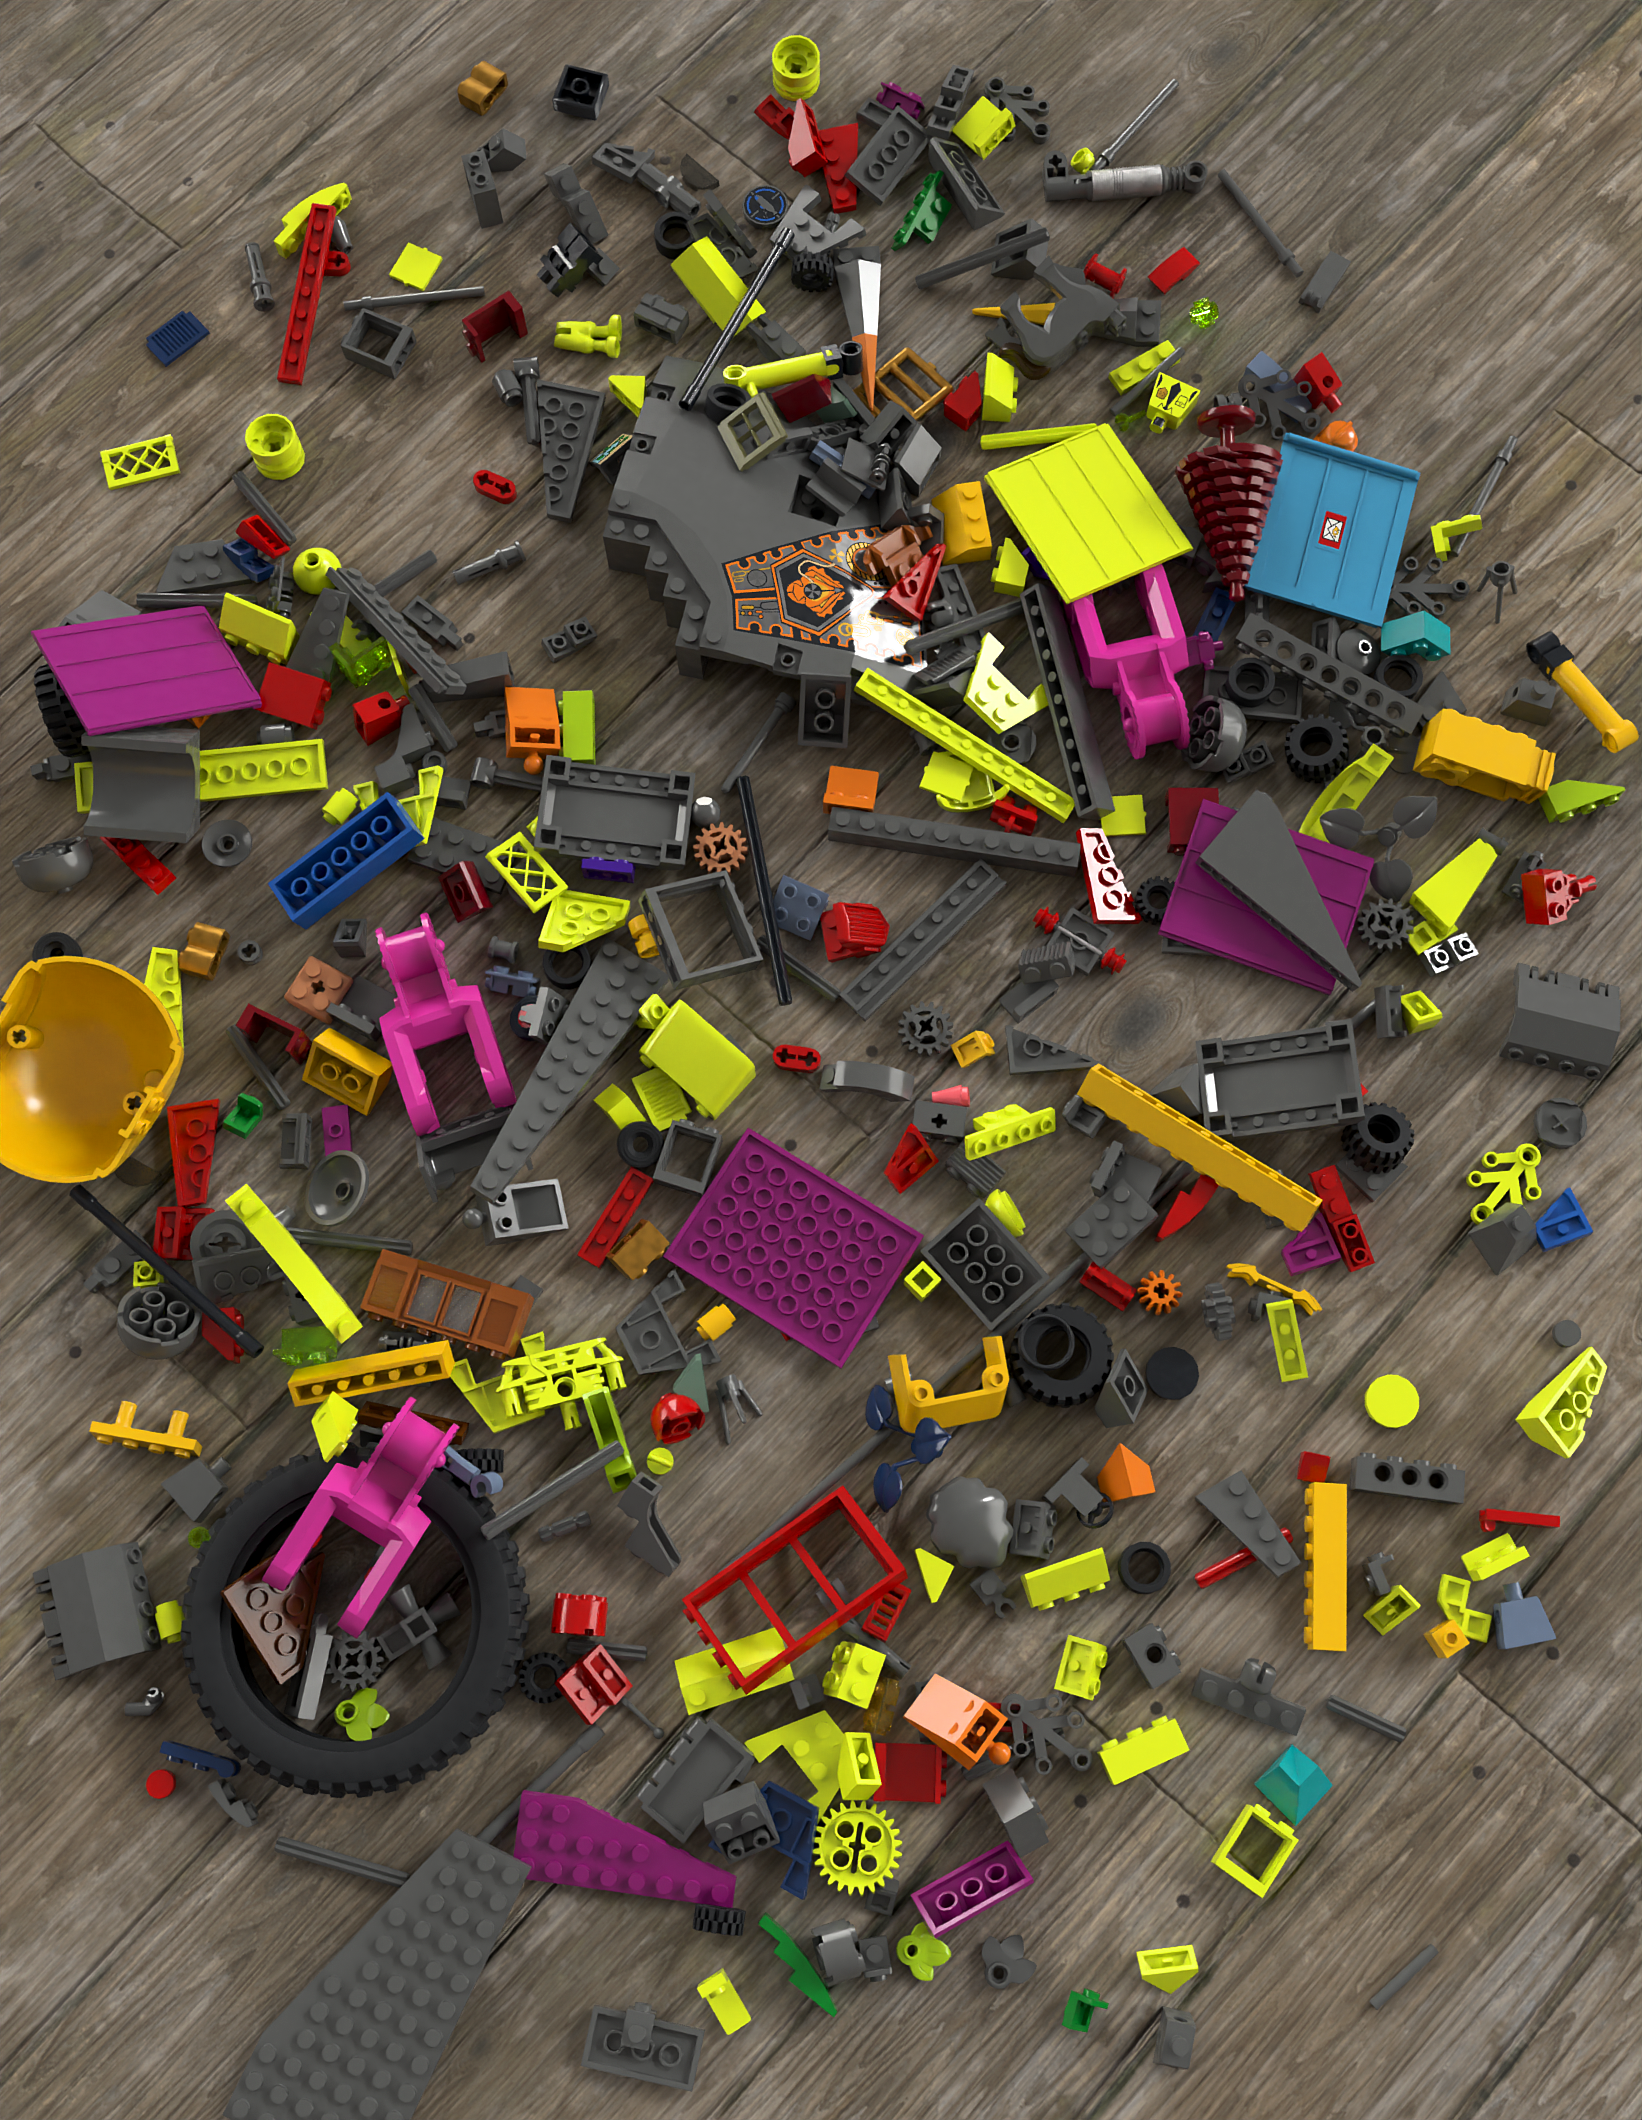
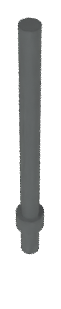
[1089,79,1179,171]
[1218,169,1304,278]
[344,286,485,311]
[1449,435,1518,557]

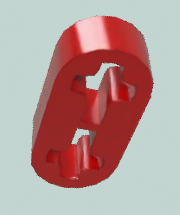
[324,251,351,277]
[473,470,517,504]
[773,1044,821,1073]

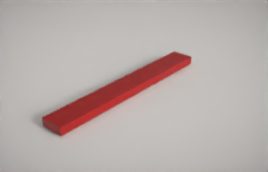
[277,203,337,386]

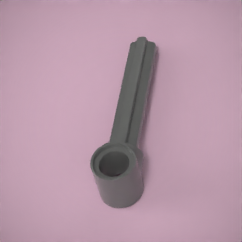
[513,356,541,445]
[470,757,543,792]

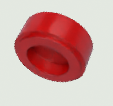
[146,1769,176,1799]

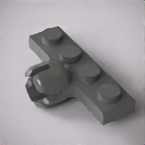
[924,563,986,654]
[1191,1658,1306,1736]

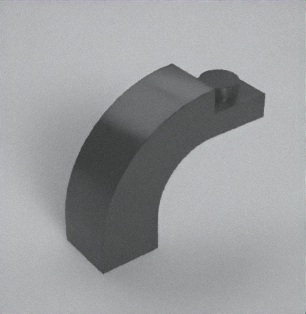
[820,1061,915,1102]

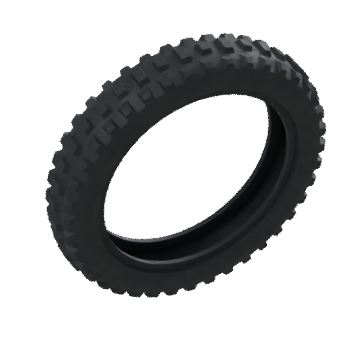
[181,1442,530,1798]

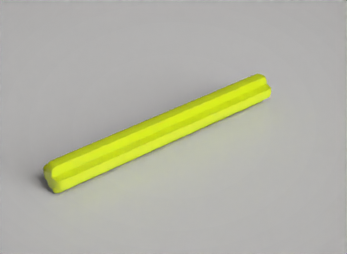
[980,423,1097,450]

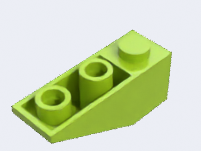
[1538,780,1626,823]

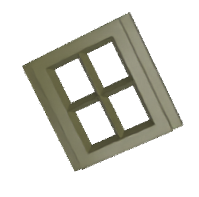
[717,392,788,472]

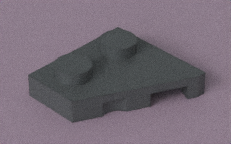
[592,143,655,184]

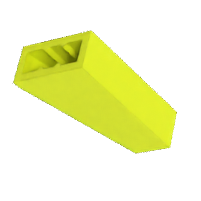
[1409,838,1498,936]

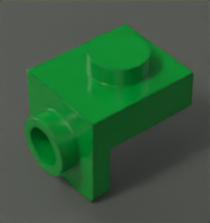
[223,1093,263,1139]
[1062,1988,1109,2033]

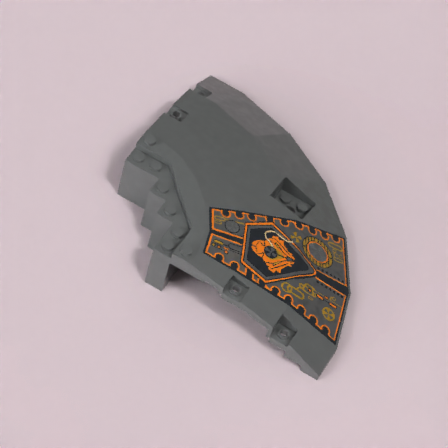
[603,355,927,722]

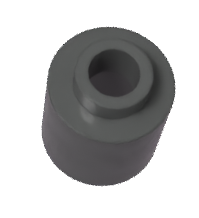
[492,369,523,407]
[257,723,295,745]

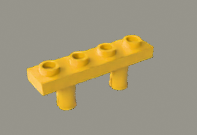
[89,1401,202,1459]

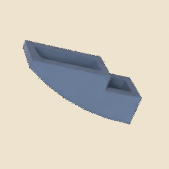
[1243,351,1312,423]

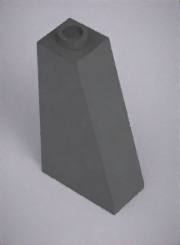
[419,651,515,703]

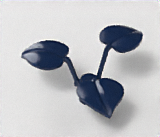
[865,1385,952,1513]

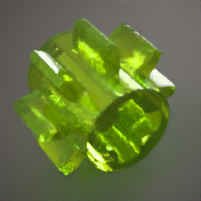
[1189,297,1219,329]

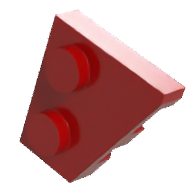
[884,1123,939,1194]

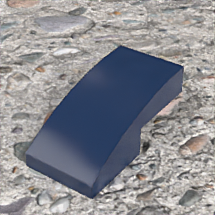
[223,538,274,583]

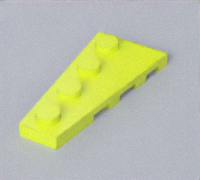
[144,947,184,1048]

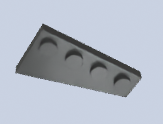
[1195,1470,1301,1579]

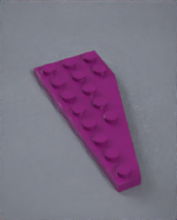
[513,1790,737,1908]

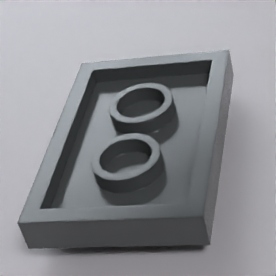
[1065,1177,1159,1269]

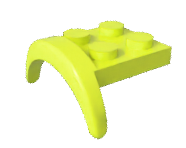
[936,751,1010,813]

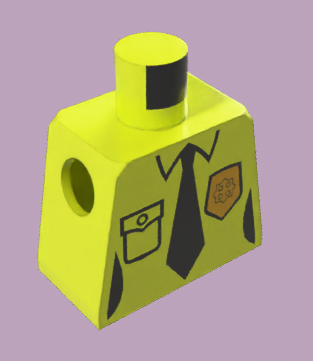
[1146,372,1201,434]

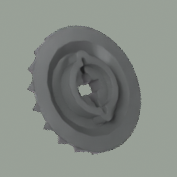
[190,1210,260,1260]

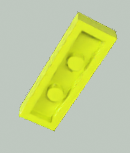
[1108,340,1181,396]
[1266,1299,1308,1382]

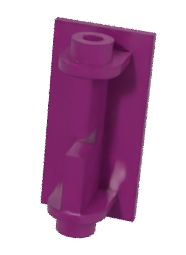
[876,82,925,120]

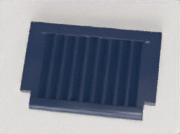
[146,310,210,367]

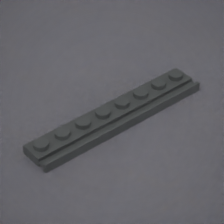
[326,567,467,695]
[839,858,1007,1022]

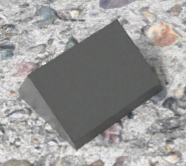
[877,468,915,531]
[912,665,976,709]

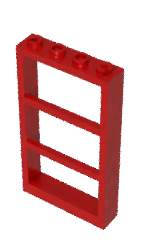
[682,1485,908,1695]

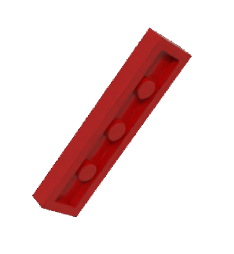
[577,1166,654,1269]

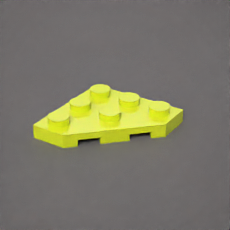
[538,890,630,952]

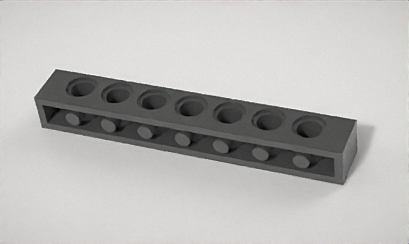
[1234,613,1426,738]

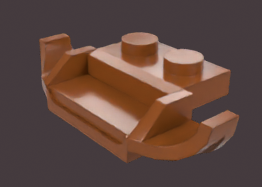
[863,525,933,587]

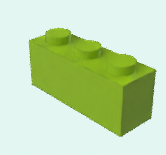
[558,690,596,765]

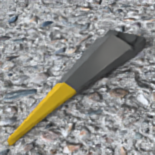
[972,297,1161,347]

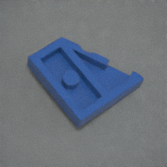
[1535,1188,1593,1252]

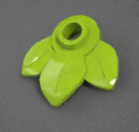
[334,1688,390,1741]
[896,1922,951,1981]

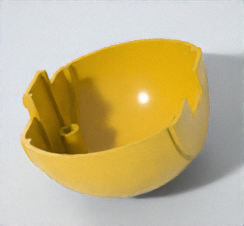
[0,956,184,1183]

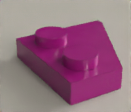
[1281,1213,1341,1277]

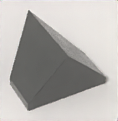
[1148,1064,1203,1118]

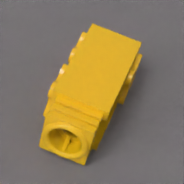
[1413,708,1556,804]

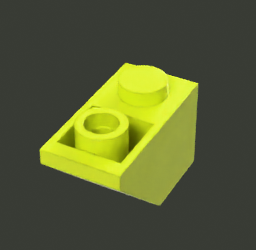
[991,538,1029,597]

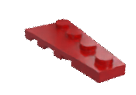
[167,1098,220,1208]

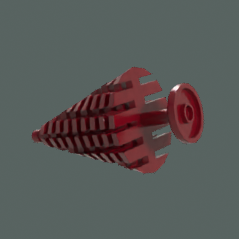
[1175,405,1283,602]

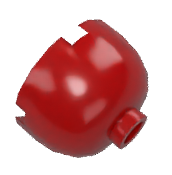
[650,1393,705,1444]

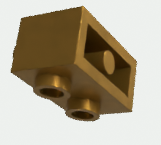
[605,1219,670,1280]

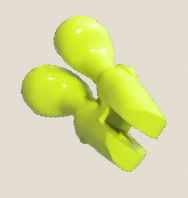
[554,314,622,358]

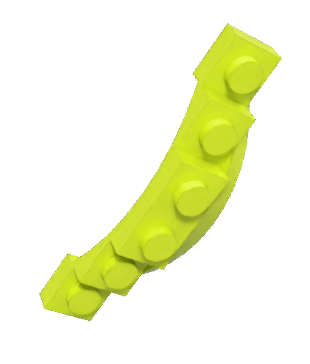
[1298,743,1394,843]

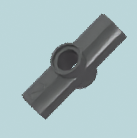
[637,163,701,219]

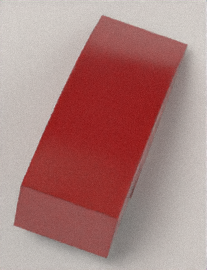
[1154,1174,1219,1243]

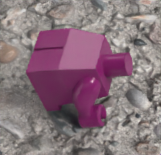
[1186,631,1224,671]

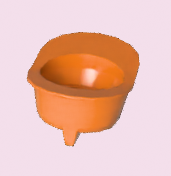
[1313,420,1358,452]

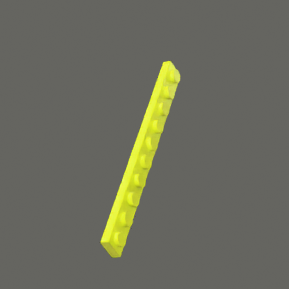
[854,668,1075,823]

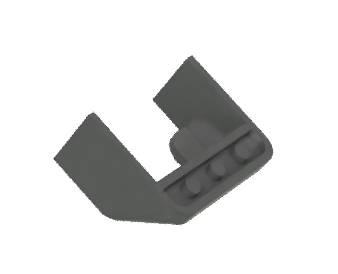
[415,1105,533,1203]

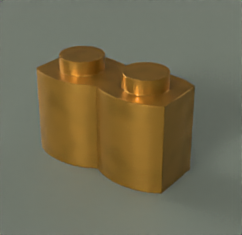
[457,61,508,116]
[178,922,230,981]

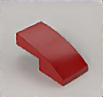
[754,93,795,140]
[1148,247,1200,295]

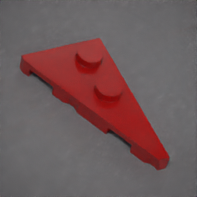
[883,543,946,622]

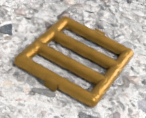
[853,347,954,421]

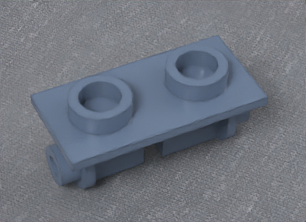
[485,966,540,997]

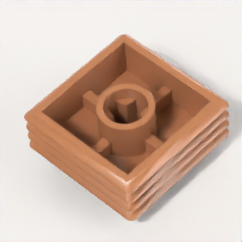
[284,956,354,1025]

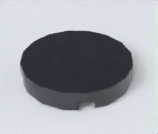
[1146,1347,1199,1400]

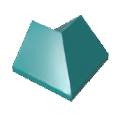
[1254,1744,1333,1826]

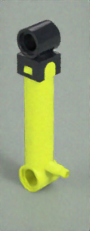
[723,341,863,398]

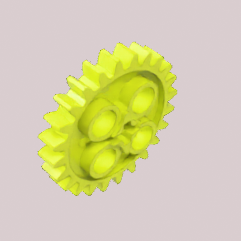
[813,1800,902,1896]

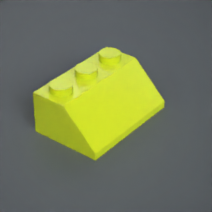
[219,592,300,665]
[1020,1547,1110,1611]

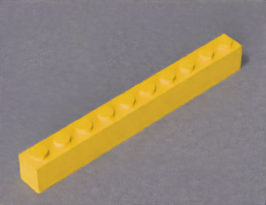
[1077,1063,1322,1232]

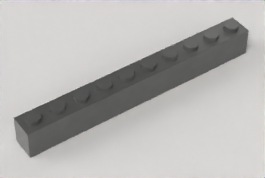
[1020,583,1115,821]
[828,807,1081,877]

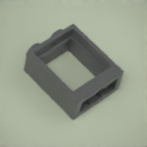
[461,150,504,229]
[341,308,417,379]
[653,1119,723,1198]

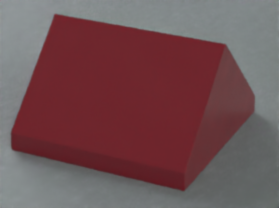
[772,374,832,423]
[438,861,493,923]

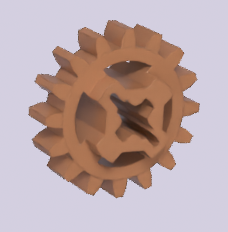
[693,822,748,876]

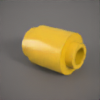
[696,1304,736,1342]

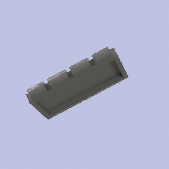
[636,1716,754,1844]

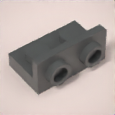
[1010,1499,1057,1560]

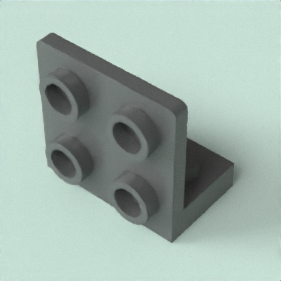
[326,976,398,1042]

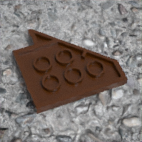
[220,1548,325,1685]

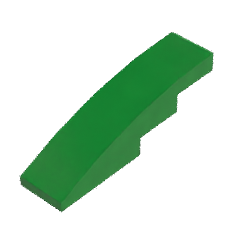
[758,1912,837,2017]

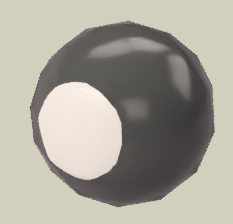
[690,797,721,829]

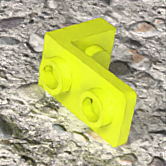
[1431,515,1483,562]
[697,1968,751,2035]

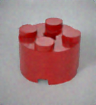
[550,1593,608,1637]

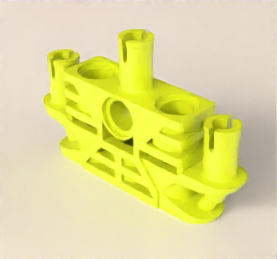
[495,1338,627,1431]

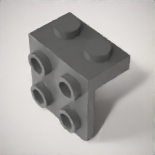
[1090,1141,1162,1203]

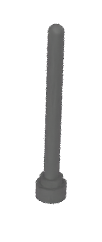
[721,692,797,793]

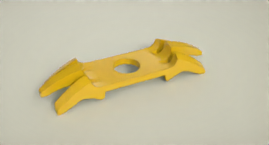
[1226,1263,1322,1316]

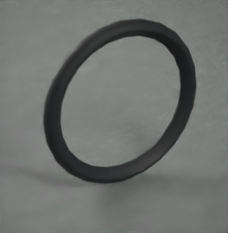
[1018,1314,1075,1371]

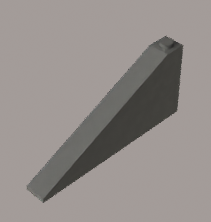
[1195,790,1362,992]

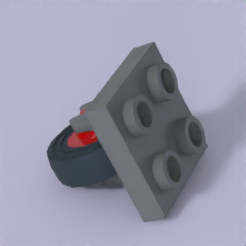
[510,987,571,1047]

